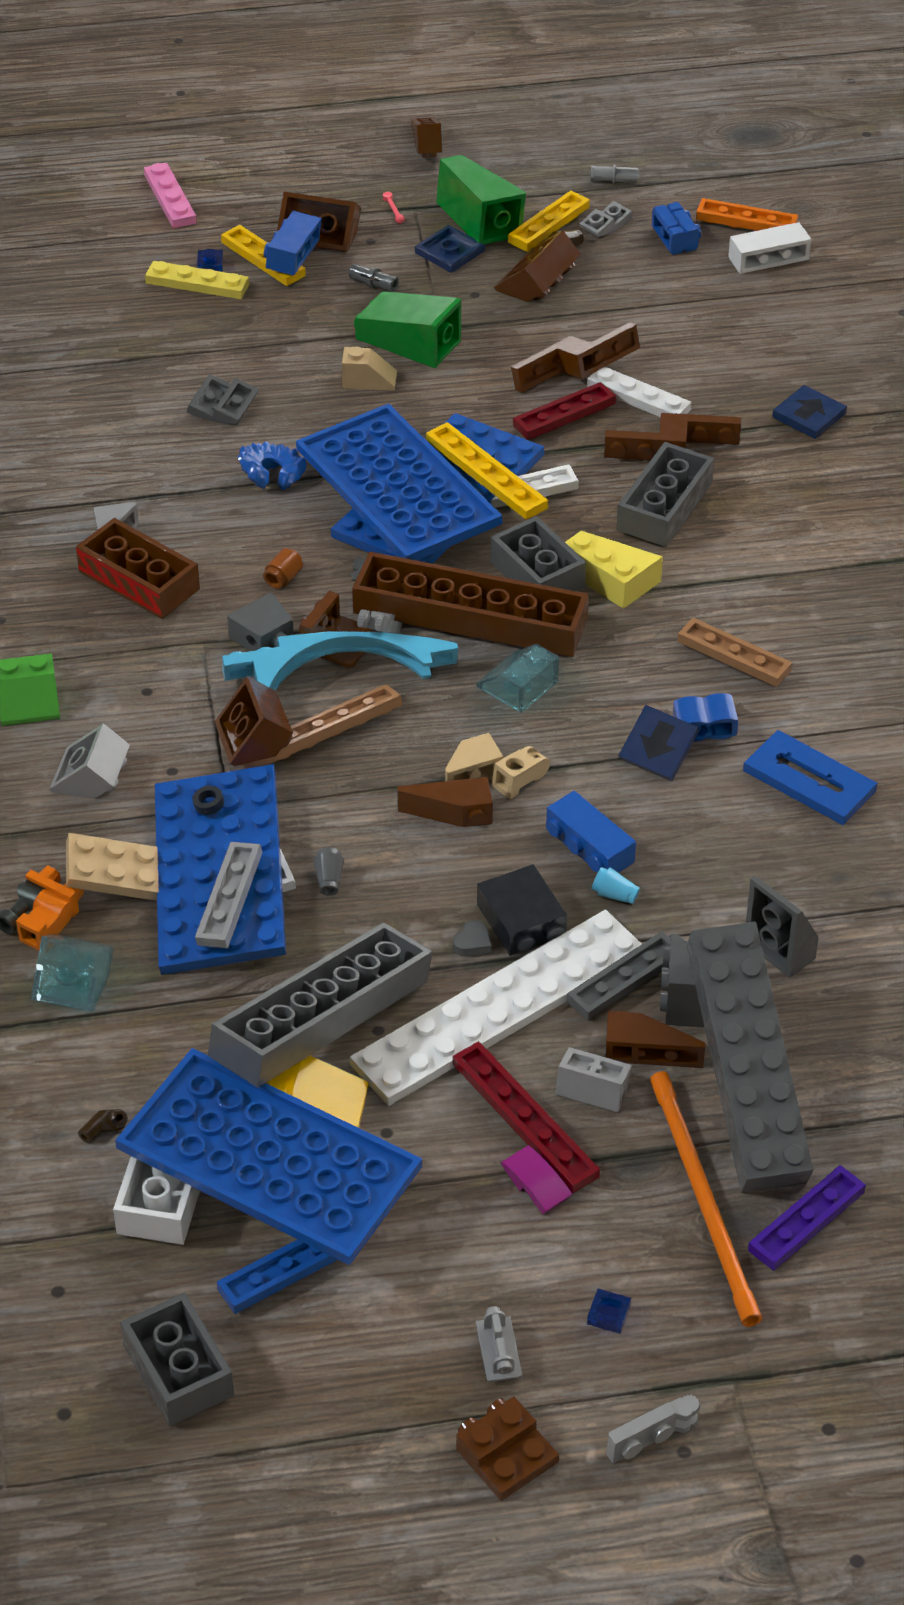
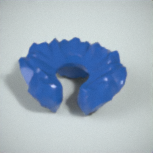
[237,442,307,490]

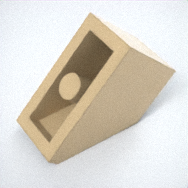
[342,347,397,391]
[445,733,503,782]

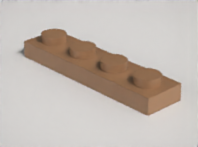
[677,618,792,687]

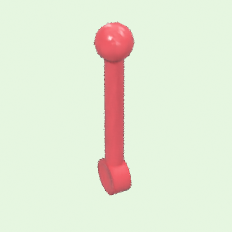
[383,192,405,224]

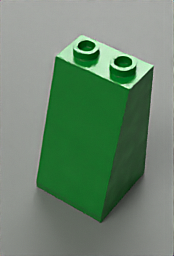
[436,155,526,244]
[354,291,462,368]

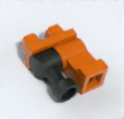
[0,865,84,953]

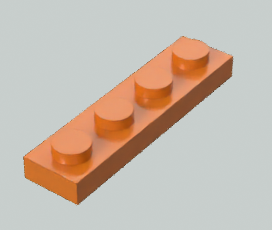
[696,198,798,231]

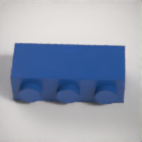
[263,211,321,275]
[546,790,636,873]

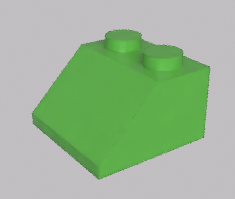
[0,653,60,726]

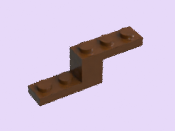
[511,322,640,392]
[604,413,742,460]

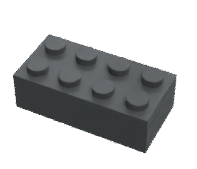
[616,442,714,547]

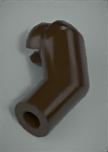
[78,1109,128,1143]

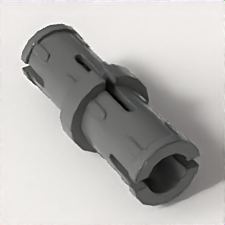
[348,263,399,292]

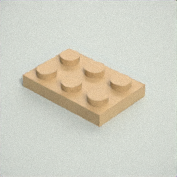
[66,833,159,901]

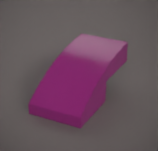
[500,1145,572,1215]

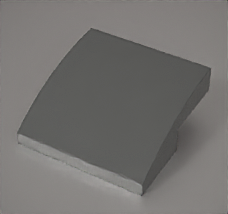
[187,374,259,424]

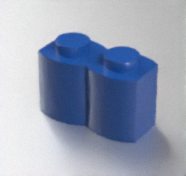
[673,693,738,742]

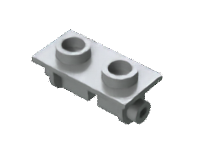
[476,1306,523,1383]

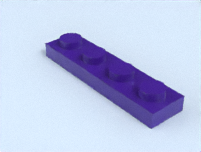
[748,1165,866,1271]

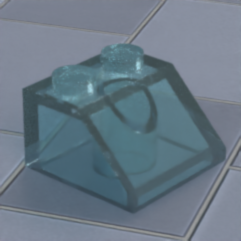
[477,644,559,713]
[31,934,114,1011]

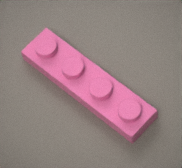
[144,162,196,229]

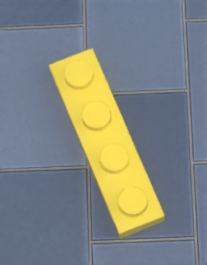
[145,261,249,299]

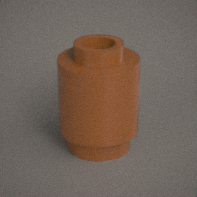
[263,548,303,589]

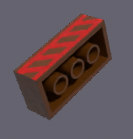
[76,518,200,619]

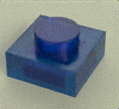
[197,249,224,272]
[587,1288,631,1334]

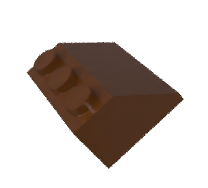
[277,191,361,252]
[494,230,581,302]
[215,676,293,766]

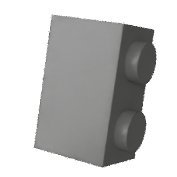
[50,723,130,799]

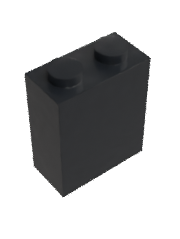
[477,864,567,956]

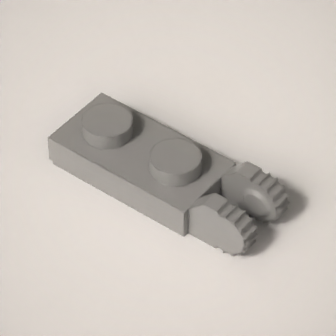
[357,610,402,633]
[606,1394,700,1464]

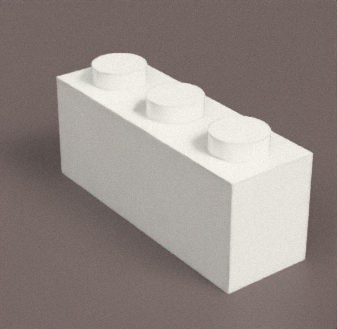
[728,222,811,274]

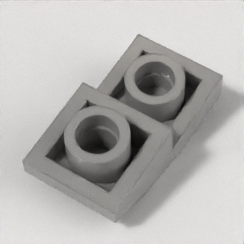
[579,201,633,237]

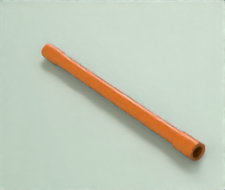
[650,1071,762,1327]

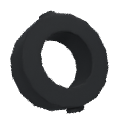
[192,786,224,815]

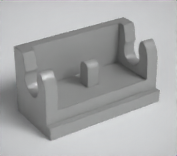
[555,1047,632,1112]

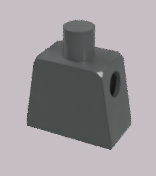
[227,592,294,651]

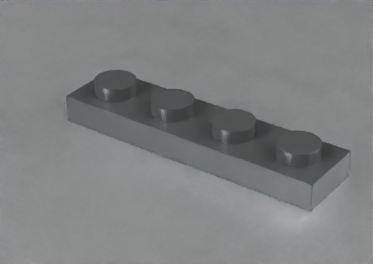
[567,931,671,1020]

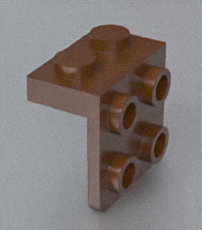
[299,590,378,668]

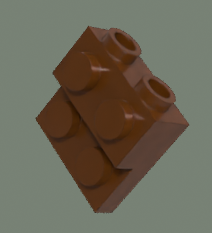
[456,1396,559,1501]

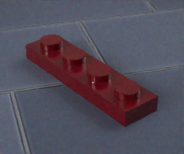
[513,382,616,440]

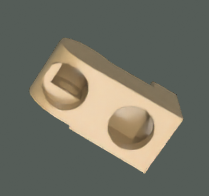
[492,746,550,800]

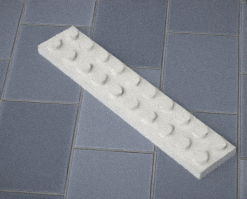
[350,909,642,1106]

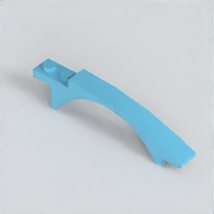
[222,631,458,691]

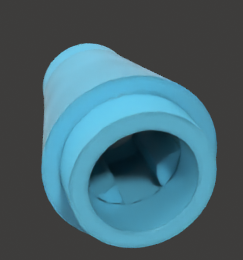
[591,867,640,905]

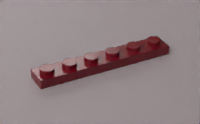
[452,1041,600,1193]

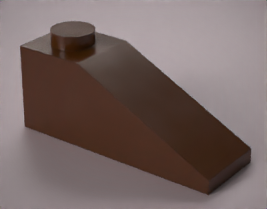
[411,117,442,158]
[397,777,493,827]
[605,1011,705,1068]

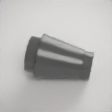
[313,847,344,896]

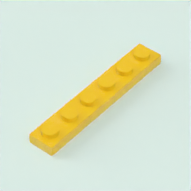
[426,422,548,520]

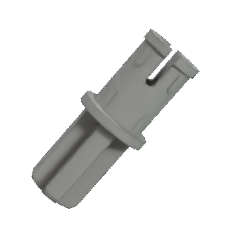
[591,164,639,184]

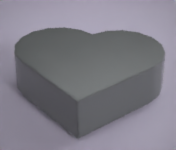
[453,920,491,956]

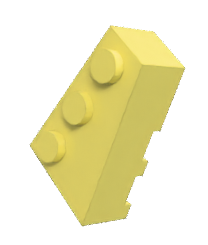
[565,531,663,609]

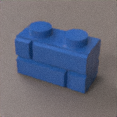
[652,202,701,255]

